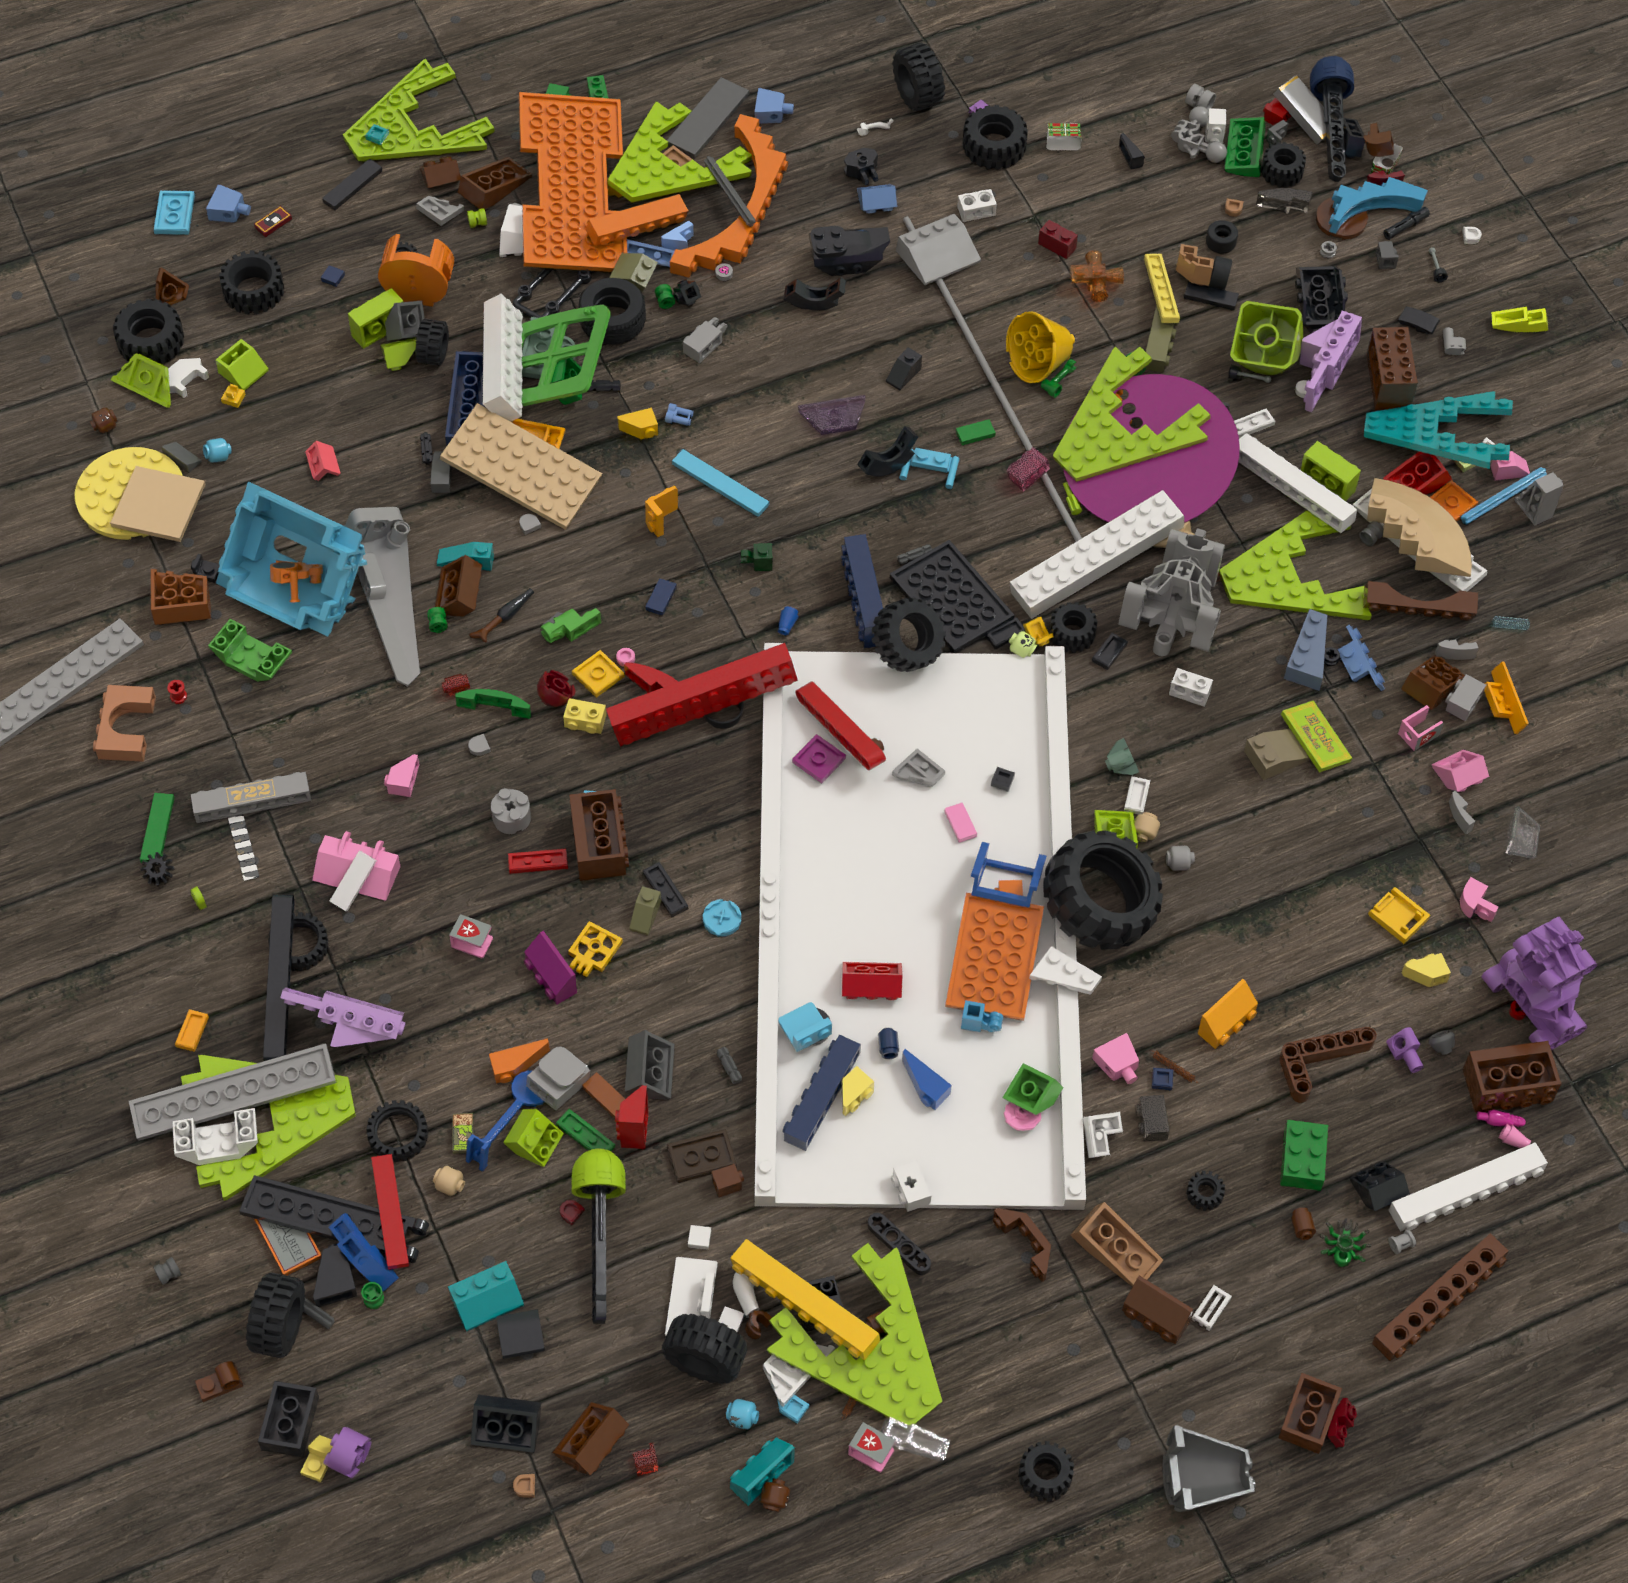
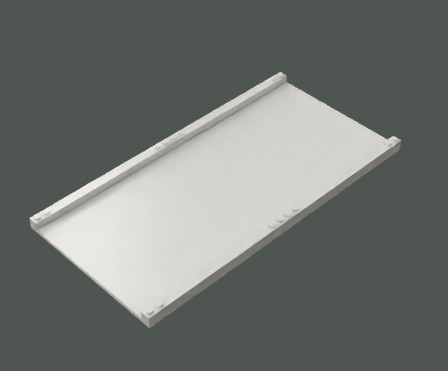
[755,643,1086,1210]

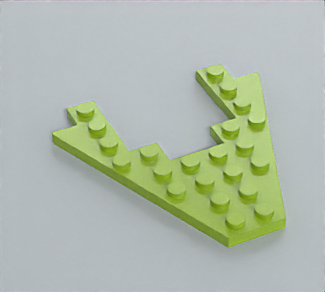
[343,59,495,161]
[608,102,752,202]
[1053,347,1211,482]
[1219,510,1372,620]
[181,1055,356,1201]
[767,1243,942,1429]

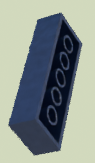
[445,351,486,447]
[841,534,883,649]

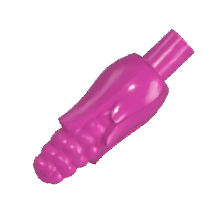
[1477,1110,1526,1127]

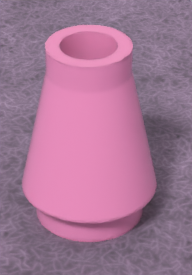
[1499,1124,1531,1149]

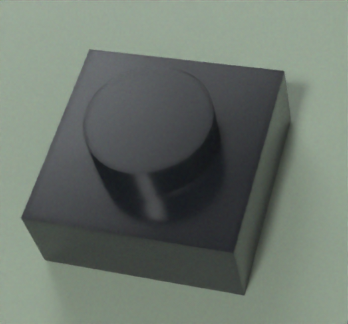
[991,767,1015,792]

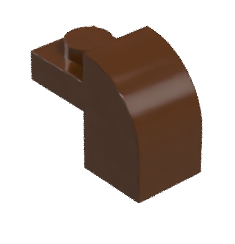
[1364,123,1394,157]

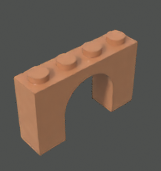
[93,685,156,762]

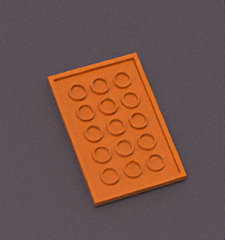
[945,893,1044,1021]

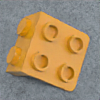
[645,486,678,537]

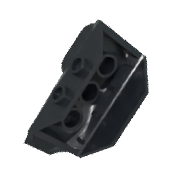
[809,226,890,276]
[1295,266,1348,334]

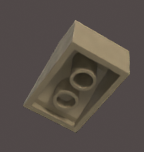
[1244,729,1311,781]

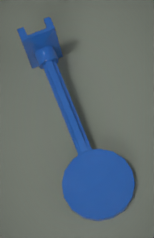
[466,1070,545,1172]

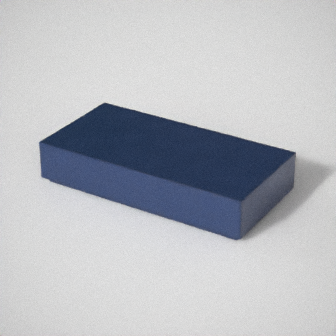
[645,578,677,616]

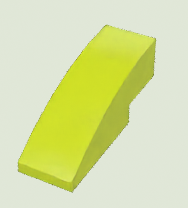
[1491,307,1548,332]

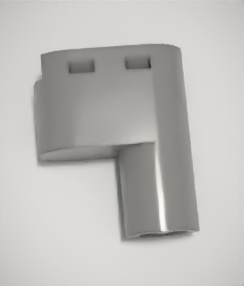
[1443,327,1466,355]

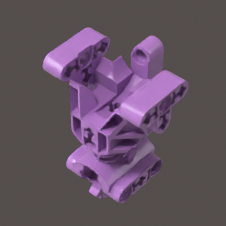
[1481,917,1597,1050]

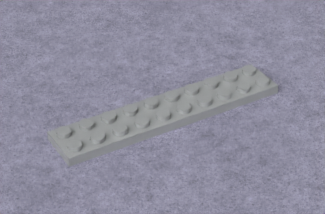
[0,619,144,747]
[129,1043,336,1141]

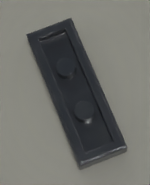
[1184,281,1239,310]
[643,862,689,918]

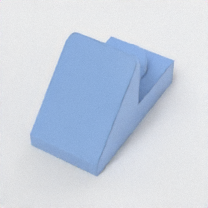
[661,221,694,250]

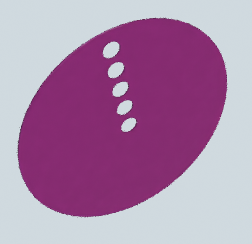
[1063,374,1240,523]

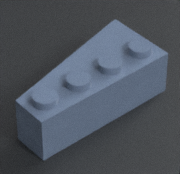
[1284,609,1327,691]

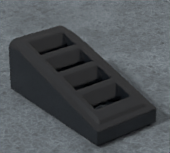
[1119,133,1145,170]

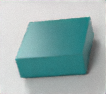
[365,124,389,145]

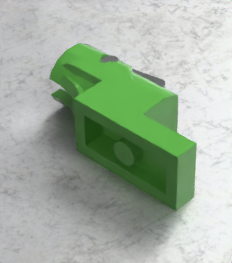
[540,608,601,643]

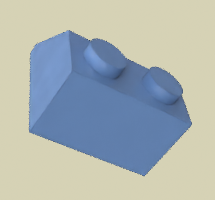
[857,184,897,213]

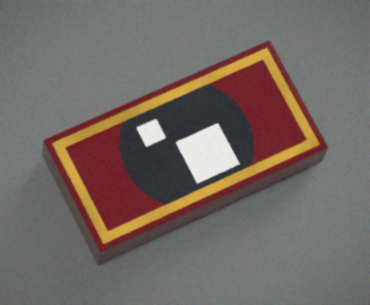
[254,206,292,237]

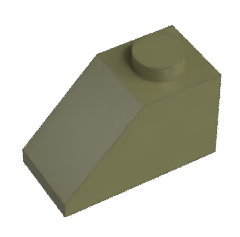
[630,886,661,935]

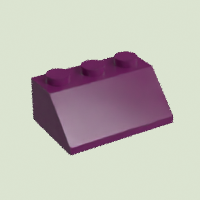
[524,931,577,1005]

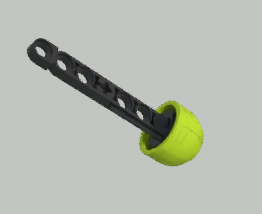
[572,1149,626,1324]

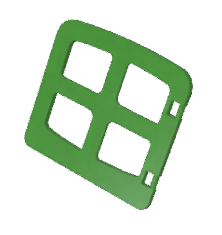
[522,305,610,406]

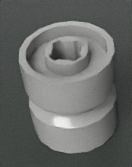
[1185,84,1216,111]

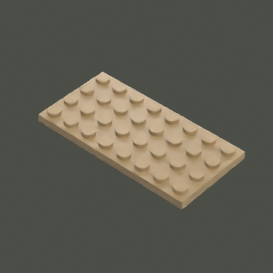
[440,403,602,530]

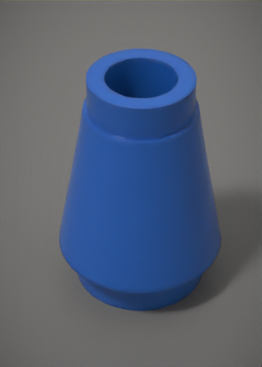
[778,606,799,635]

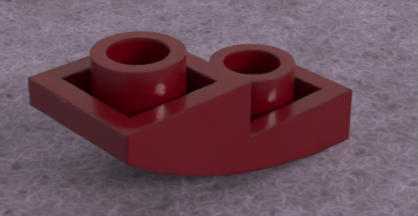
[1367,170,1405,186]
[1328,1398,1357,1448]

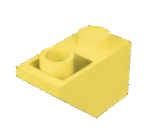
[1402,953,1451,987]
[842,1066,874,1116]

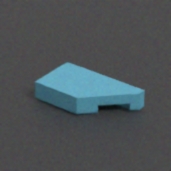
[777,1395,809,1424]

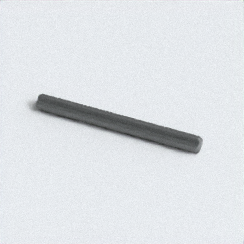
[704,156,756,227]

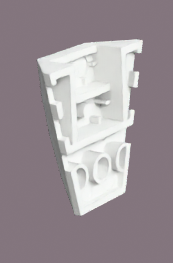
[500,203,523,257]

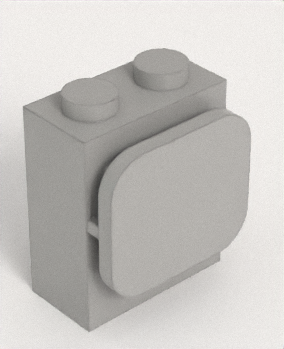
[526,1047,590,1110]

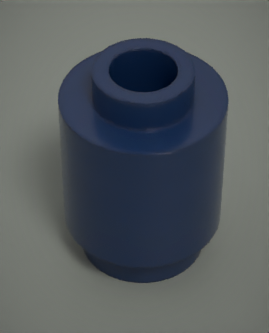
[878,1028,899,1059]

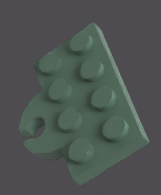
[522,317,575,379]

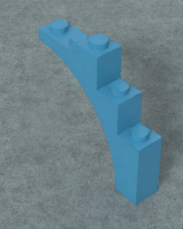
[1329,177,1428,234]

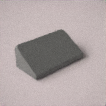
[162,442,202,473]

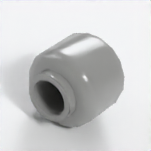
[1166,846,1195,871]

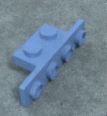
[1338,625,1385,691]

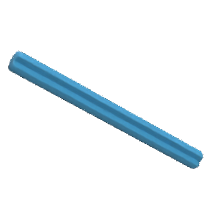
[1461,467,1547,524]

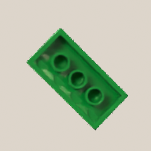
[1225,117,1266,177]

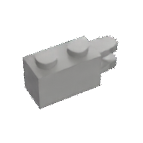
[683,317,727,364]

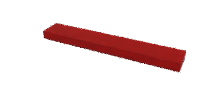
[371,1154,409,1270]

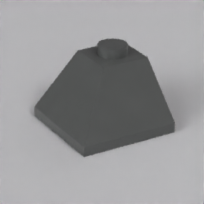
[385,301,425,341]

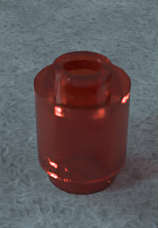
[441,673,470,696]

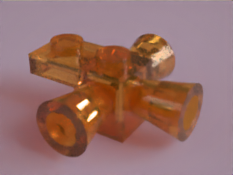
[1070,251,1124,302]

